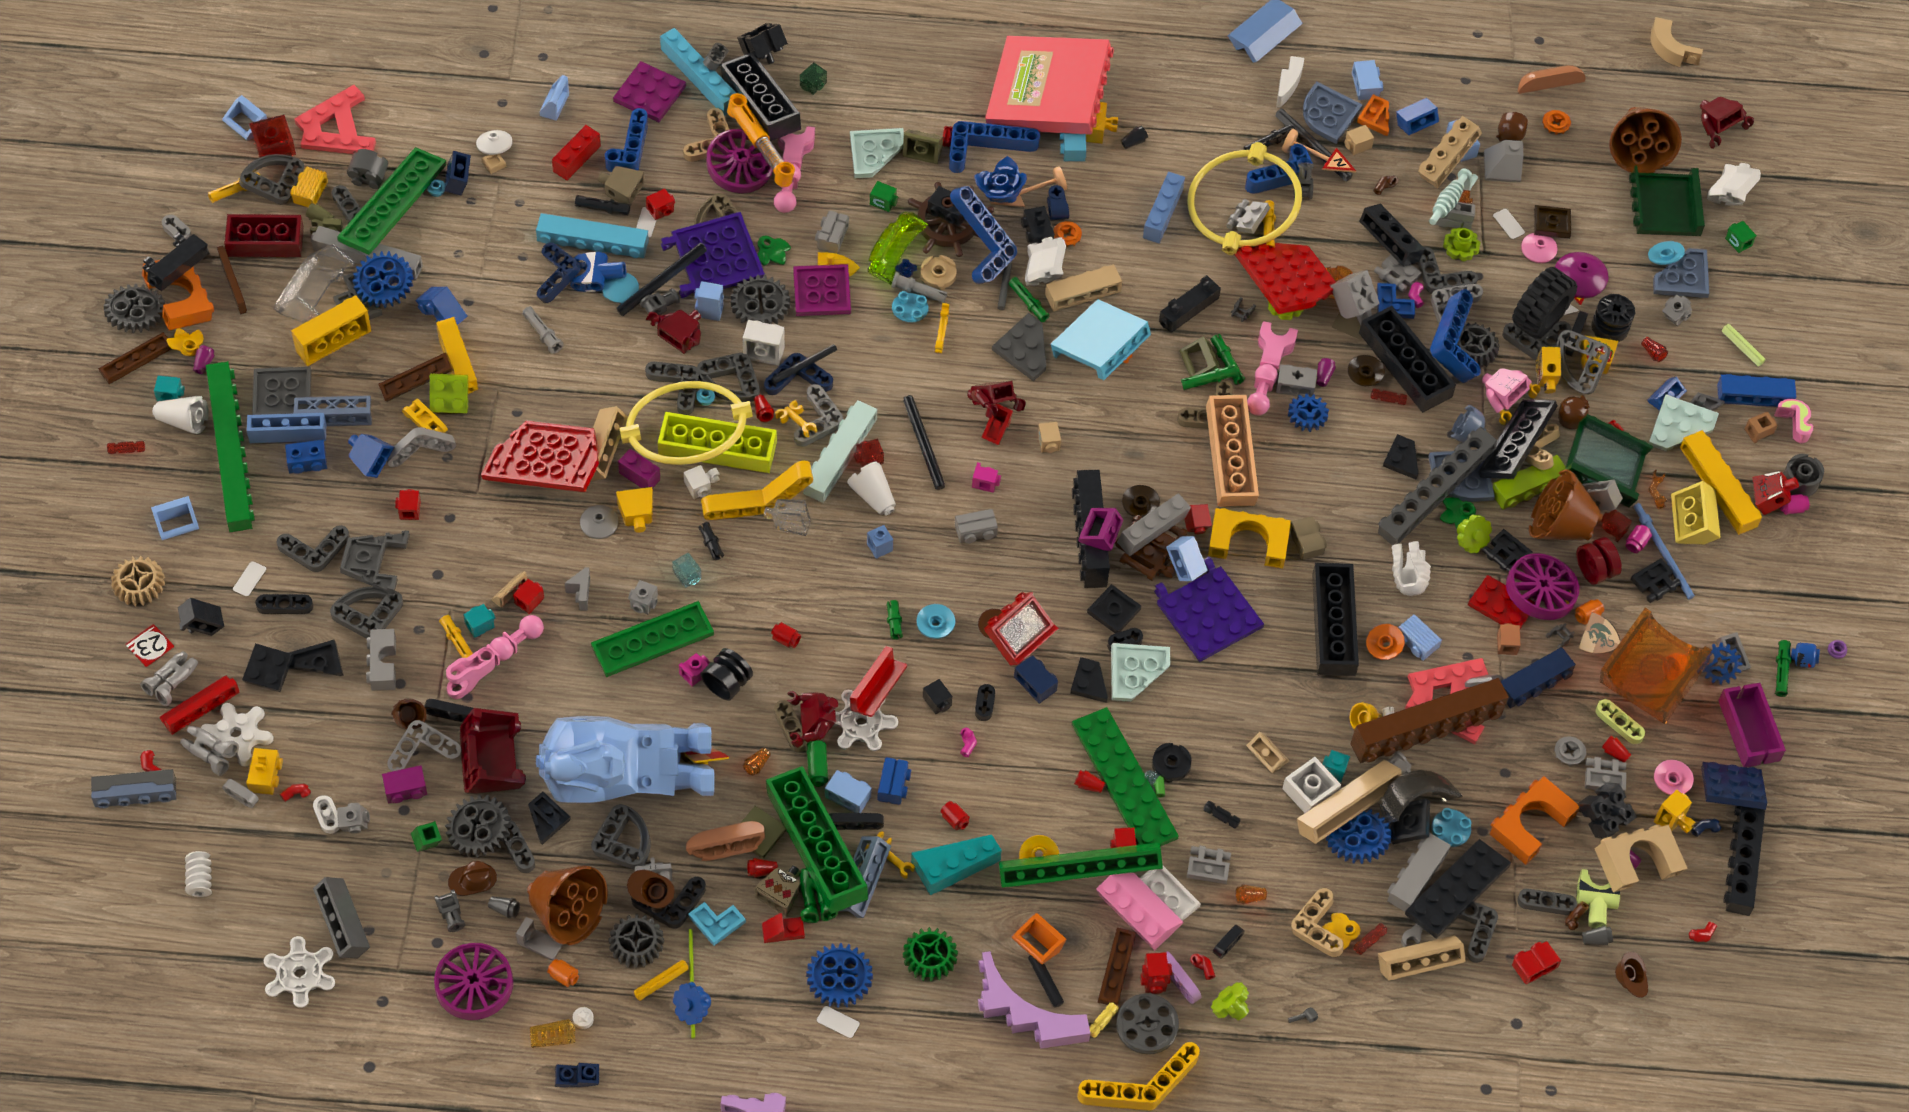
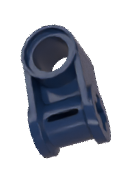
[1047,185,1069,221]

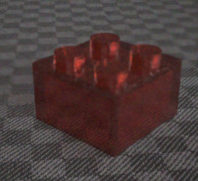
[249,114,296,158]

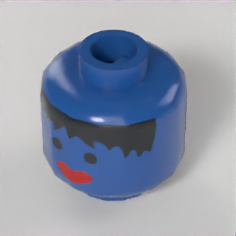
[1791,642,1820,668]

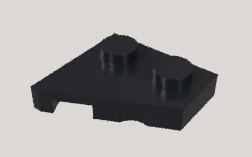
[1383,434,1418,480]
[1070,657,1108,703]
[528,791,571,845]

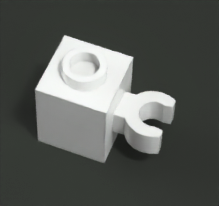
[684,465,720,499]

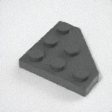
[992,313,1046,382]

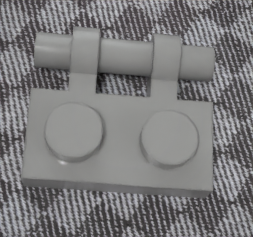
[1226,199,1270,234]
[1374,255,1422,292]
[1585,757,1626,793]
[1187,845,1231,884]

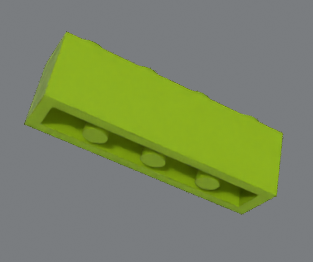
[1493,455,1566,510]

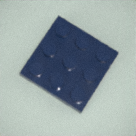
[1701,762,1767,810]

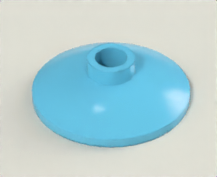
[1648,241,1685,265]
[917,604,955,639]

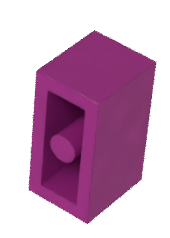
[618,449,661,489]
[382,765,428,804]

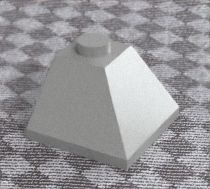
[1484,140,1523,182]

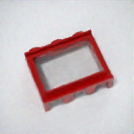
[984,592,1059,666]

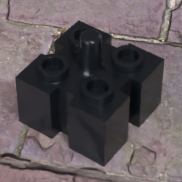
[737,23,788,64]
[1577,783,1637,838]

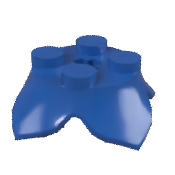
[974,156,1027,203]

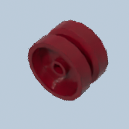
[1576,537,1622,585]

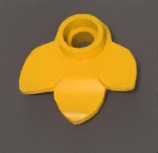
[166,328,204,356]
[1321,913,1361,950]

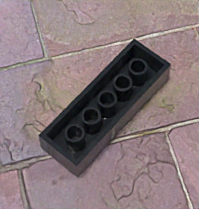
[720,52,801,141]
[1359,306,1456,413]
[1072,470,1110,588]
[1312,563,1359,676]

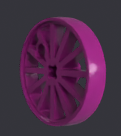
[706,129,773,194]
[1506,553,1579,620]
[434,943,514,1020]

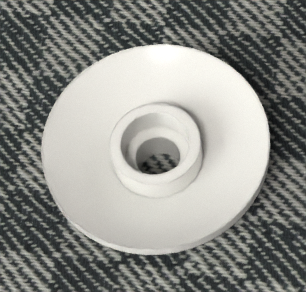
[476,130,512,155]

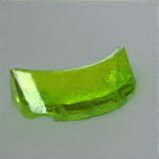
[868,212,928,285]

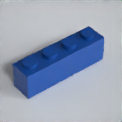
[1717,374,1796,407]

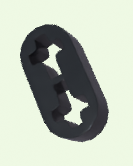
[1107,628,1143,651]
[975,684,995,721]
[1213,924,1245,959]

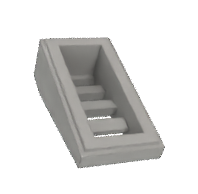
[1716,632,1751,672]

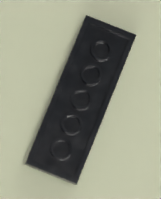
[1478,399,1558,479]
[1405,839,1511,939]

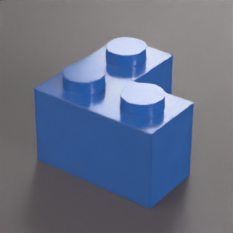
[416,286,468,325]

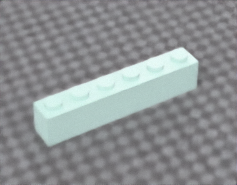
[803,400,877,503]

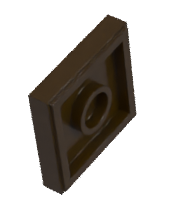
[1534,205,1571,239]

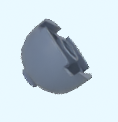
[1451,405,1486,443]

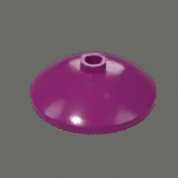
[1555,252,1609,298]

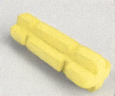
[1089,1002,1119,1038]

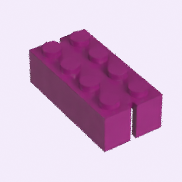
[1718,683,1786,767]

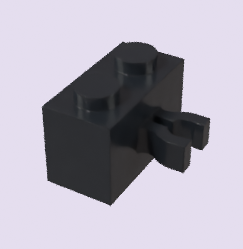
[1021,206,1055,244]
[178,598,225,636]

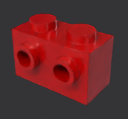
[1140,952,1172,994]

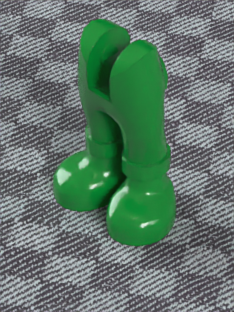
[800,868,838,923]

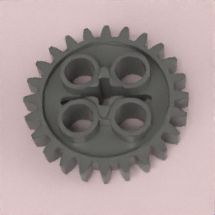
[731,275,790,324]
[104,284,165,333]
[445,794,511,858]

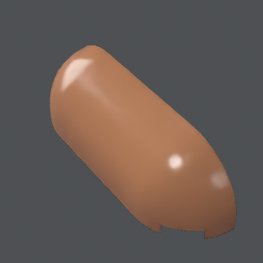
[1518,65,1586,94]
[686,821,765,861]

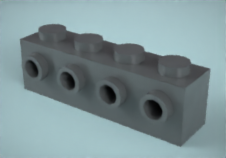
[313,877,370,959]

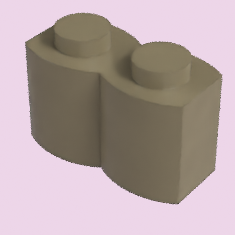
[1290,516,1327,560]

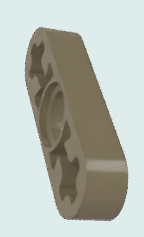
[774,700,807,752]

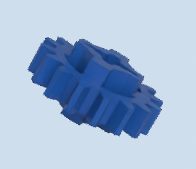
[1288,393,1329,432]
[1699,643,1743,685]

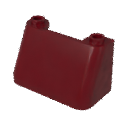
[460,708,526,794]

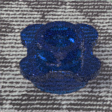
[895,259,917,278]

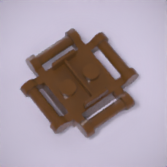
[1115,515,1188,581]

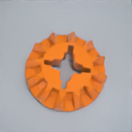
[1542,110,1571,135]
[1053,221,1082,247]

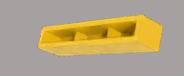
[1680,430,1762,535]

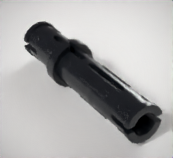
[1244,124,1293,150]
[575,195,630,216]

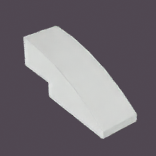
[1276,56,1305,108]

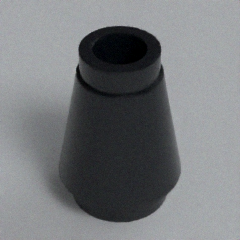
[1121,126,1148,149]

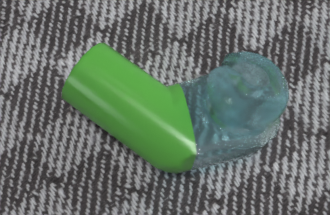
[1144,770,1165,798]

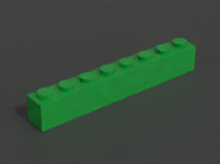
[999,843,1163,888]

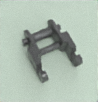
[1231,297,1256,322]
[1546,623,1575,649]

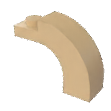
[1651,17,1703,67]

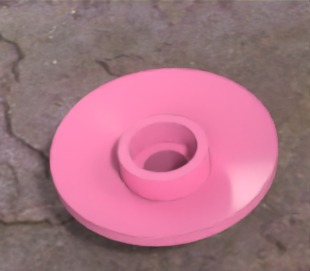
[1521,233,1557,263]
[1654,760,1694,795]

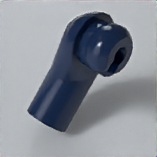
[1691,818,1721,837]

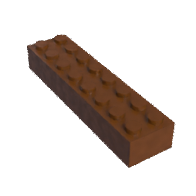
[1350,678,1509,764]

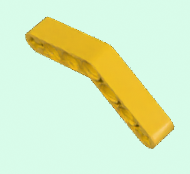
[701,460,814,520]
[1077,1042,1200,1111]

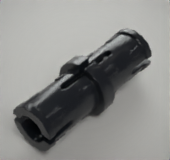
[698,522,724,561]

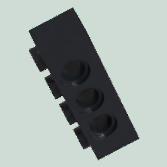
[1359,203,1425,267]

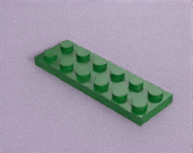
[591,601,714,677]

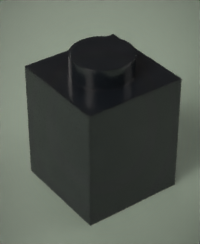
[923,679,953,715]

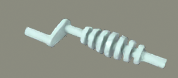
[1429,168,1478,225]

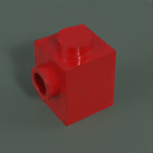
[646,188,675,220]
[395,489,421,520]
[1184,504,1212,535]
[513,579,544,614]
[1110,828,1136,848]

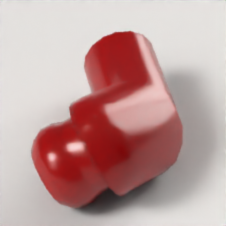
[140,750,162,772]
[279,783,311,802]
[1689,922,1717,942]
[1190,954,1216,980]

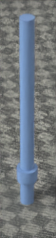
[1633,503,1695,600]

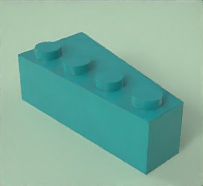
[911,834,1002,895]

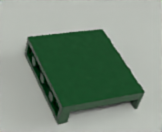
[1629,166,1705,236]

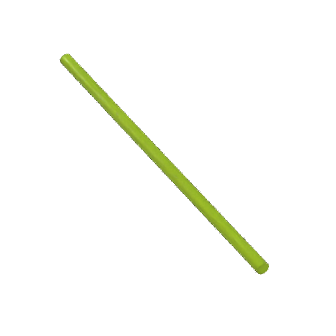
[688,929,695,1039]

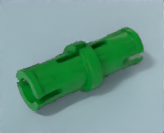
[886,600,903,640]

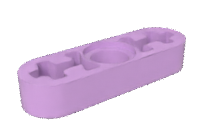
[1167,951,1202,1004]

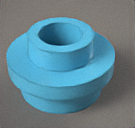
[427,179,445,197]
[696,389,715,406]

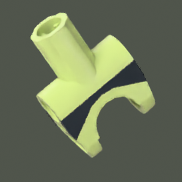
[1576,869,1620,929]

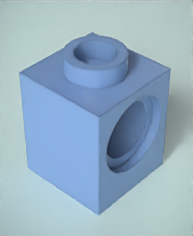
[867,525,893,558]

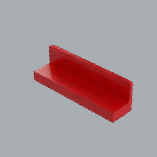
[850,646,907,717]
[160,675,240,735]

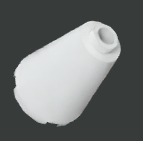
[152,396,208,434]
[847,461,896,516]

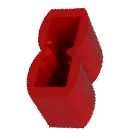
[1512,941,1561,984]

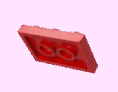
[1468,575,1535,630]

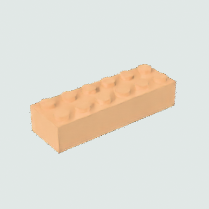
[1206,395,1259,507]

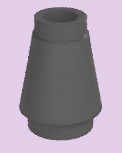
[488,896,520,918]
[1582,925,1613,945]

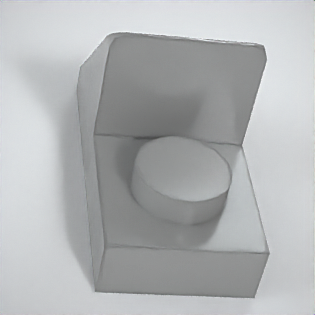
[565,567,590,611]

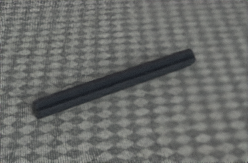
[1275,108,1353,182]
[616,243,707,316]
[903,395,945,490]

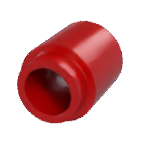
[771,622,801,648]
[940,801,970,831]

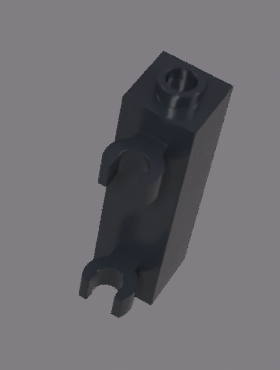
[143,233,208,292]
[1159,275,1221,333]

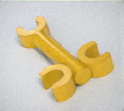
[935,303,950,354]
[775,400,817,438]
[864,831,915,879]

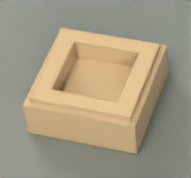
[482,154,506,174]

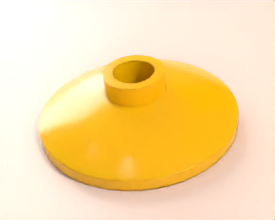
[1019,835,1059,859]

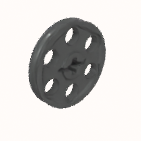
[1116,994,1179,1054]

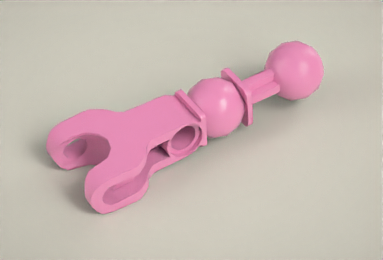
[774,126,815,213]
[1247,321,1298,416]
[446,615,544,699]

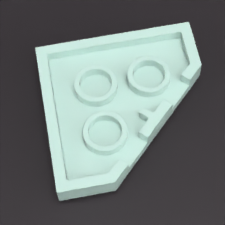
[850,128,904,178]
[1648,395,1719,451]
[1111,643,1170,702]

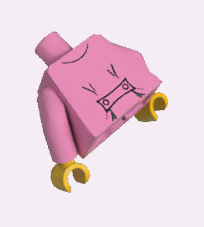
[1482,368,1541,425]

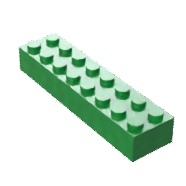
[766,766,868,914]

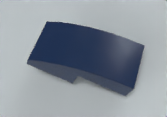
[555,1063,599,1087]

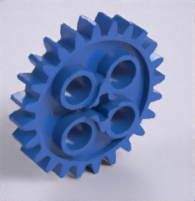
[353,251,414,308]
[1326,809,1391,864]
[806,943,873,1008]

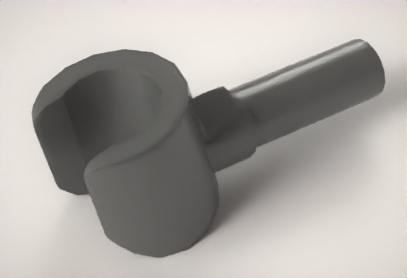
[1288,1007,1318,1023]

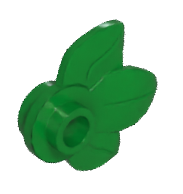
[757,235,791,266]
[1440,497,1476,529]

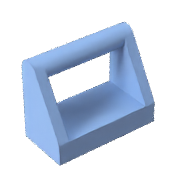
[540,75,569,121]
[222,95,268,141]
[151,496,199,540]

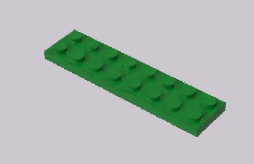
[337,147,447,255]
[1072,707,1179,847]

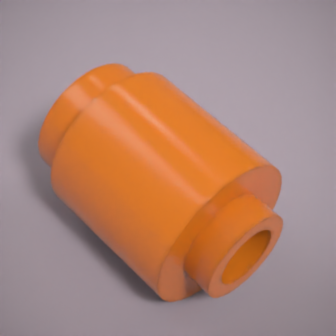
[1575,599,1604,625]
[547,959,579,987]

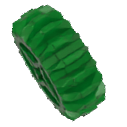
[903,927,958,982]

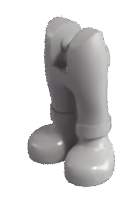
[140,651,198,706]
[180,726,239,776]

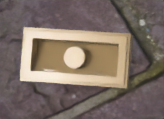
[491,571,527,607]
[1246,732,1289,773]

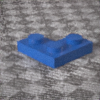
[1376,283,1415,319]

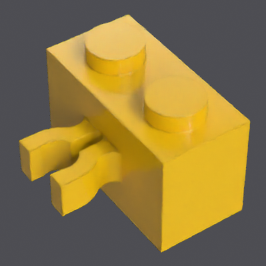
[1086,102,1118,144]
[246,748,283,795]
[1653,790,1695,833]

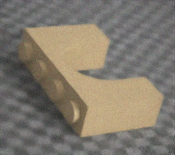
[1594,824,1688,893]

